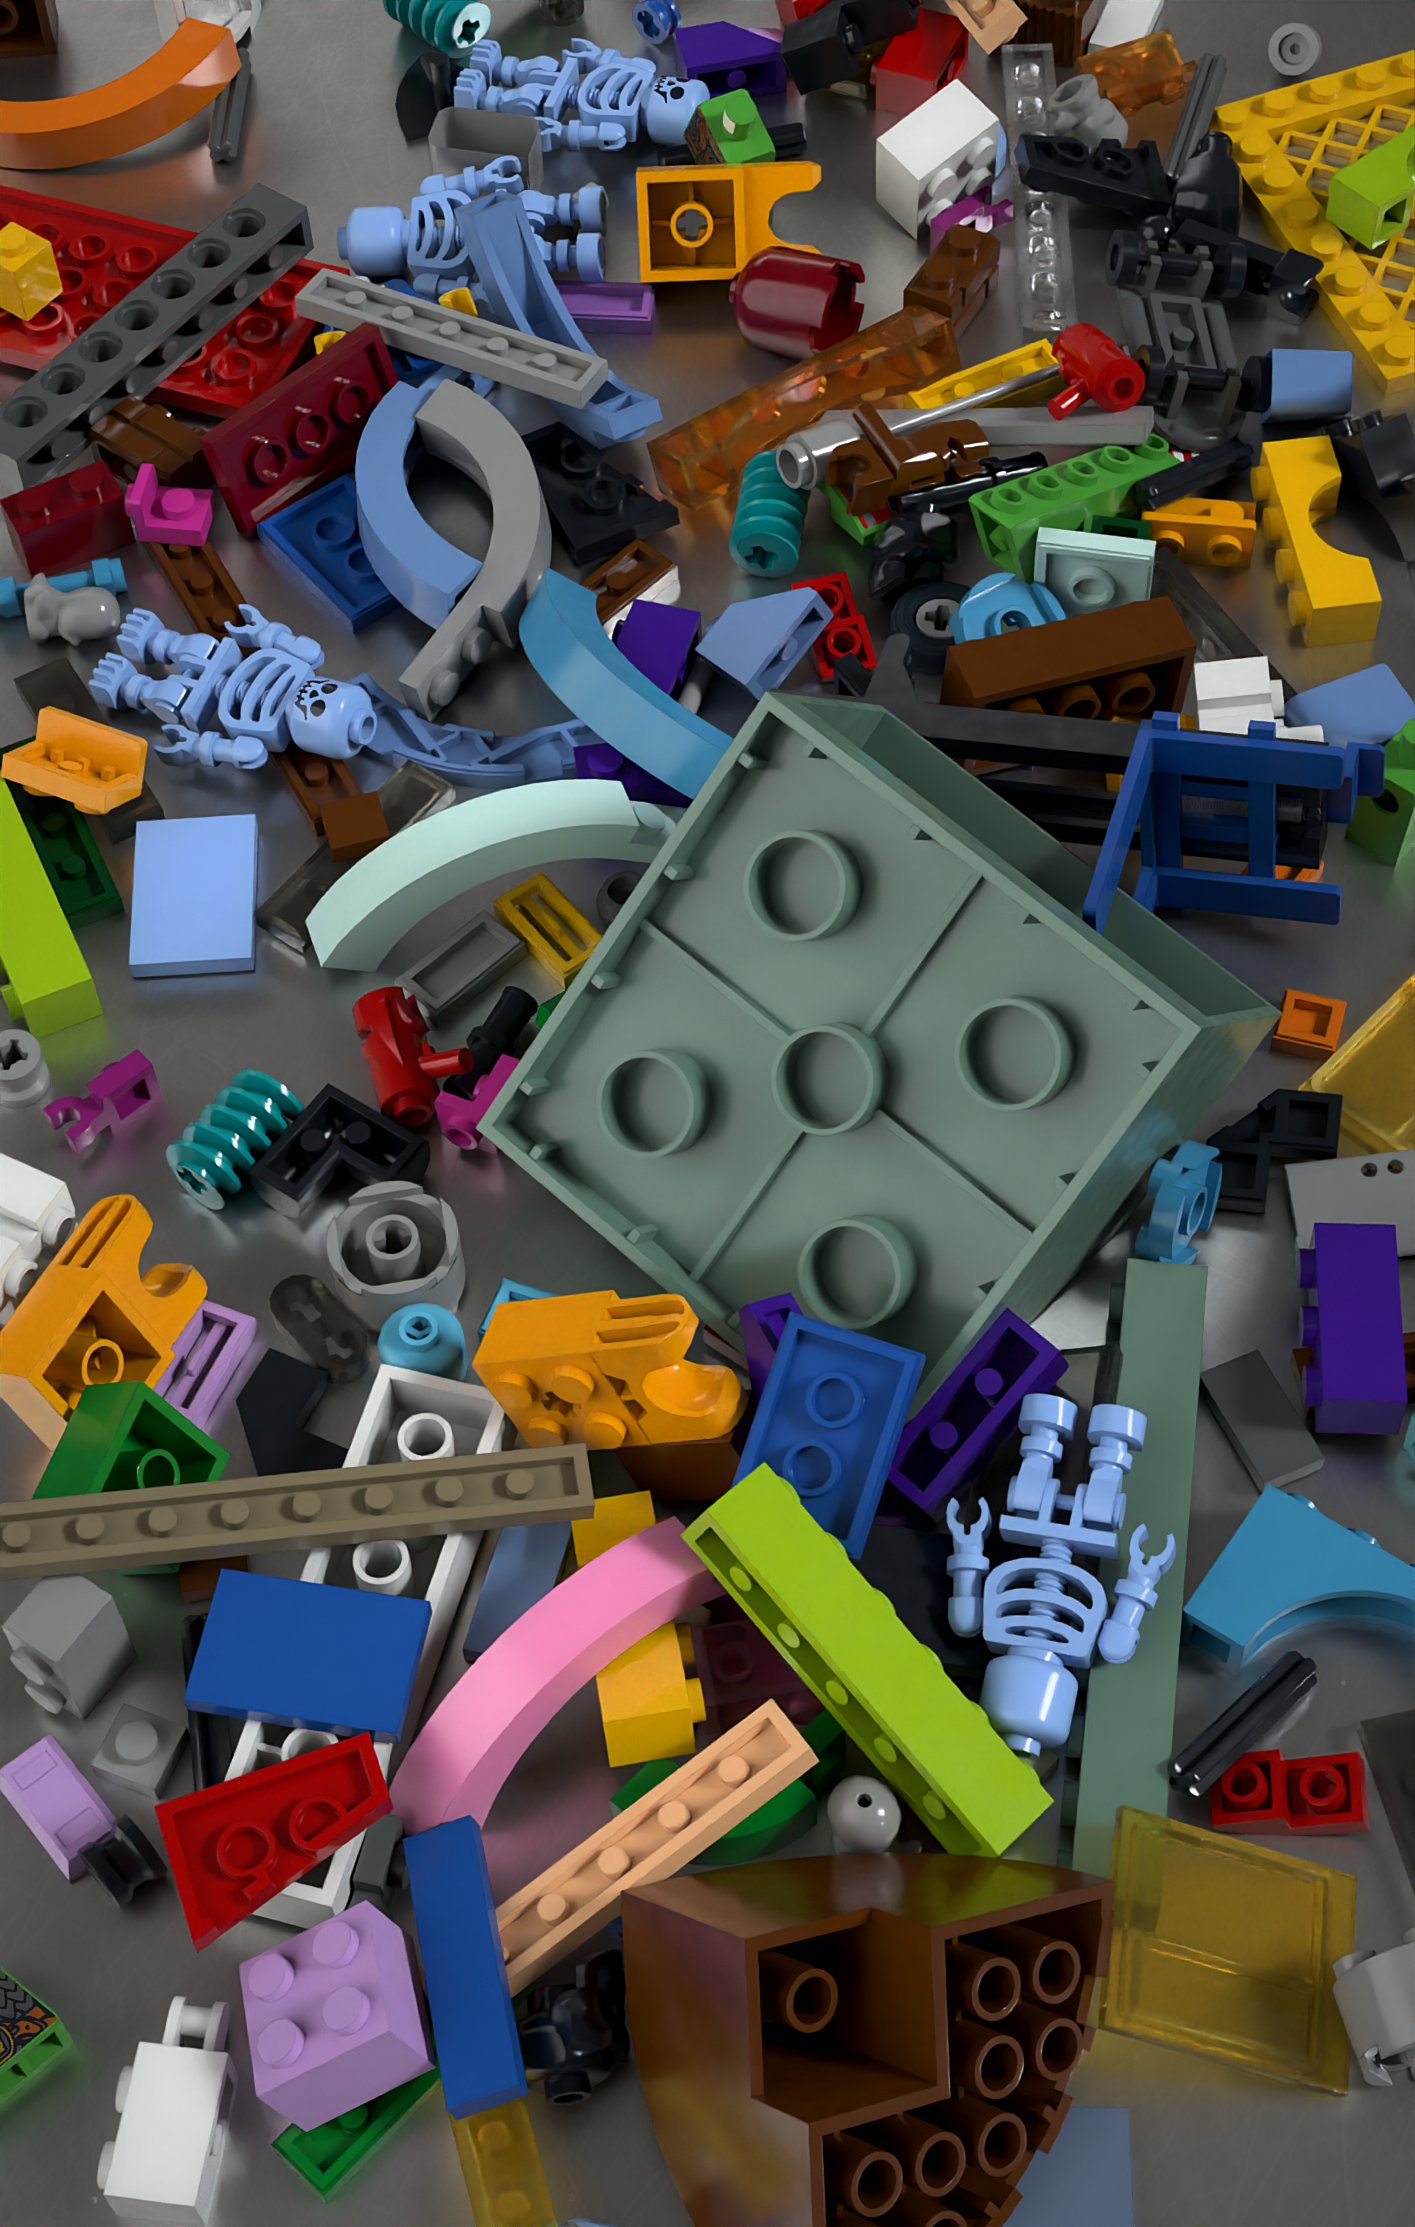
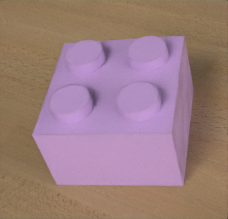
[238,1900,437,2132]

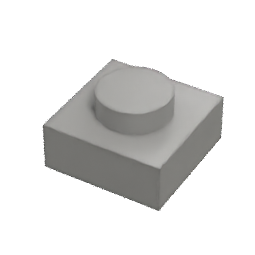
[91,1703,190,1800]

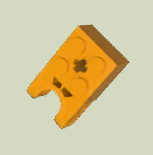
[636,161,822,283]
[0,1194,208,1451]
[471,1290,749,1451]

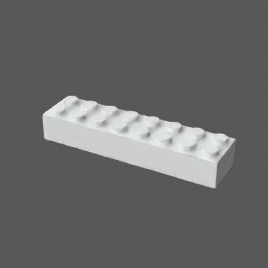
[224,1363,518,1929]

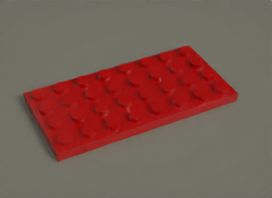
[0,185,350,419]

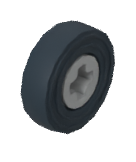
[890,581,971,675]

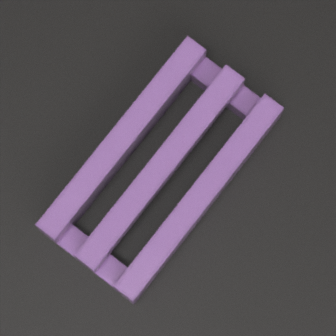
[153,1299,259,1430]

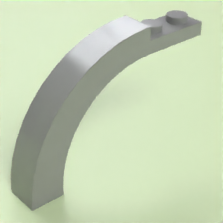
[397,378,552,723]

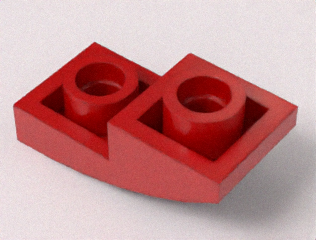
[790,571,877,683]
[1210,1749,1370,1835]

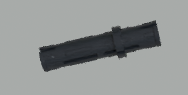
[887,451,1048,517]

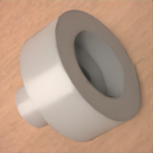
[1268,22,1322,76]

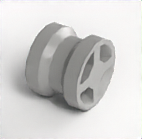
[0,1029,51,1108]

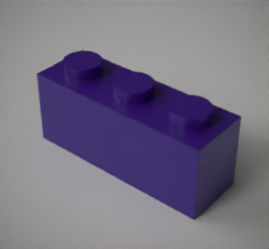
[1296,1223,1407,1435]
[886,1308,1070,1523]

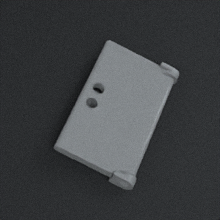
[1284,1149,1415,1262]

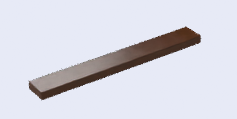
[133,520,363,837]

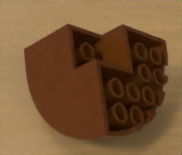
[621,1853,1113,2227]

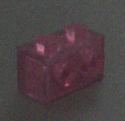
[690,1618,832,1736]

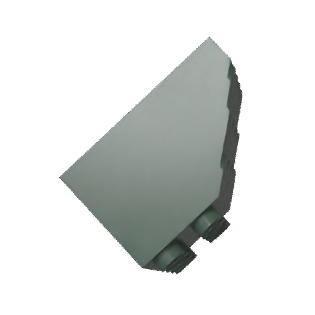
[476,691,1283,1429]

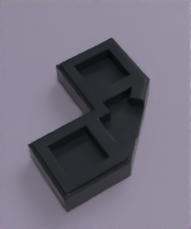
[1206,1089,1343,1213]
[236,1347,349,1477]

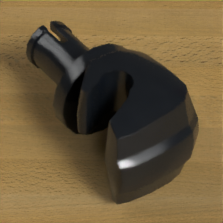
[1171,131,1243,236]

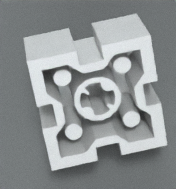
[1194,656,1324,742]
[0,1153,79,1331]

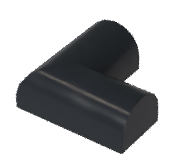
[248,1083,430,1218]

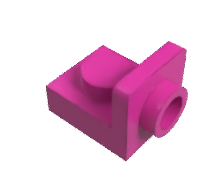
[125,463,217,547]
[434,1054,520,1155]

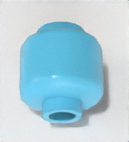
[378,1302,469,1382]

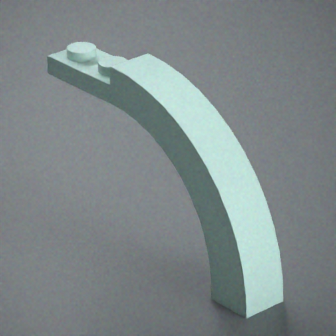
[305,779,688,972]

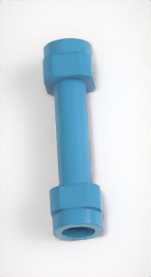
[0,557,127,619]

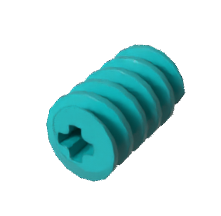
[383,0,492,59]
[728,451,811,578]
[165,1068,304,1210]

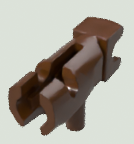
[825,403,990,517]

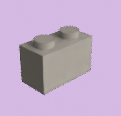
[1,1573,138,1721]

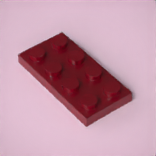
[198,322,399,537]

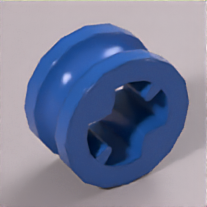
[632,0,682,45]

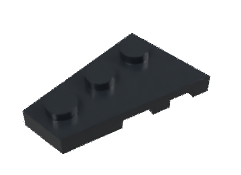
[1014,134,1172,217]
[520,421,680,565]

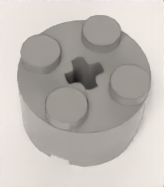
[325,1181,466,1334]
[1332,1928,1415,2086]

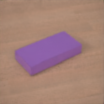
[553,280,657,335]

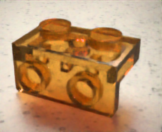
[1073,29,1197,119]

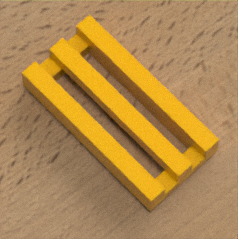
[493,871,603,990]

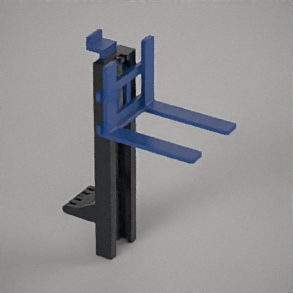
[769,633,1385,935]

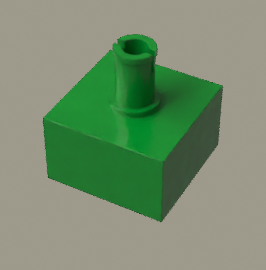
[31,1380,231,1575]

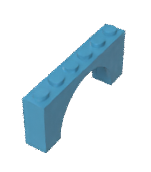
[1180,1484,1415,1677]

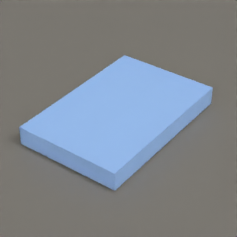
[129,814,258,978]

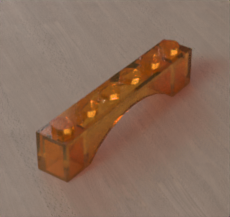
[646,303,962,510]

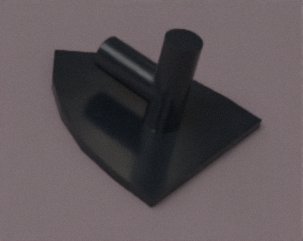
[395,51,464,142]

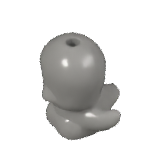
[1047,74,1129,148]
[24,573,121,646]
[827,1774,921,1855]

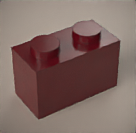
[0,460,136,580]

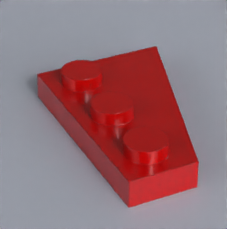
[154,1732,394,1953]

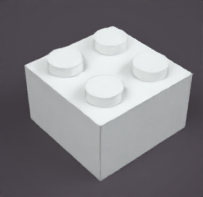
[875,78,999,240]

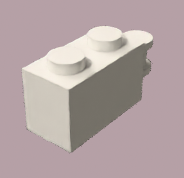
[97,1996,240,2227]

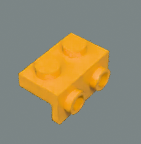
[0,706,148,815]

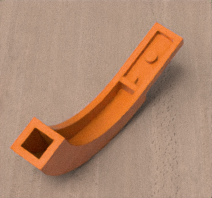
[0,17,242,169]

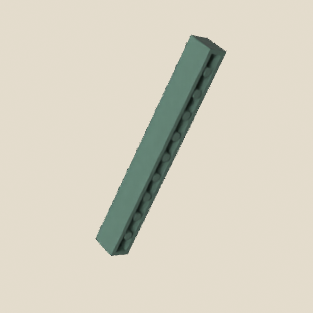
[1056,1258,1208,1934]

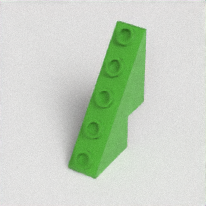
[968,433,1182,585]

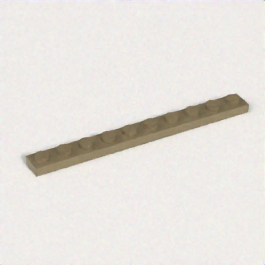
[0,1443,595,1581]

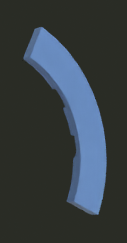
[345,672,608,789]

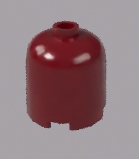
[729,246,865,370]

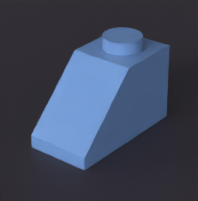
[695,587,834,703]

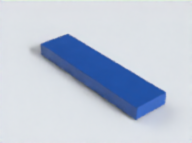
[402,1815,529,2120]

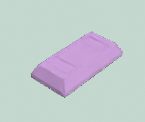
[0,1733,117,1883]

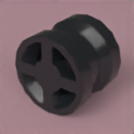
[77,1814,168,1909]

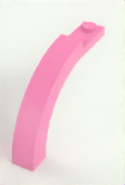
[388,1516,728,1837]

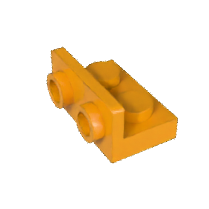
[1140,497,1256,568]

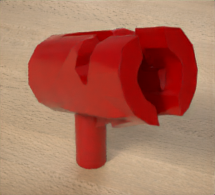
[1047,322,1145,420]
[352,986,474,1127]

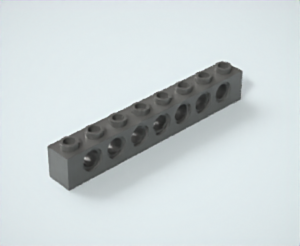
[0,183,314,493]

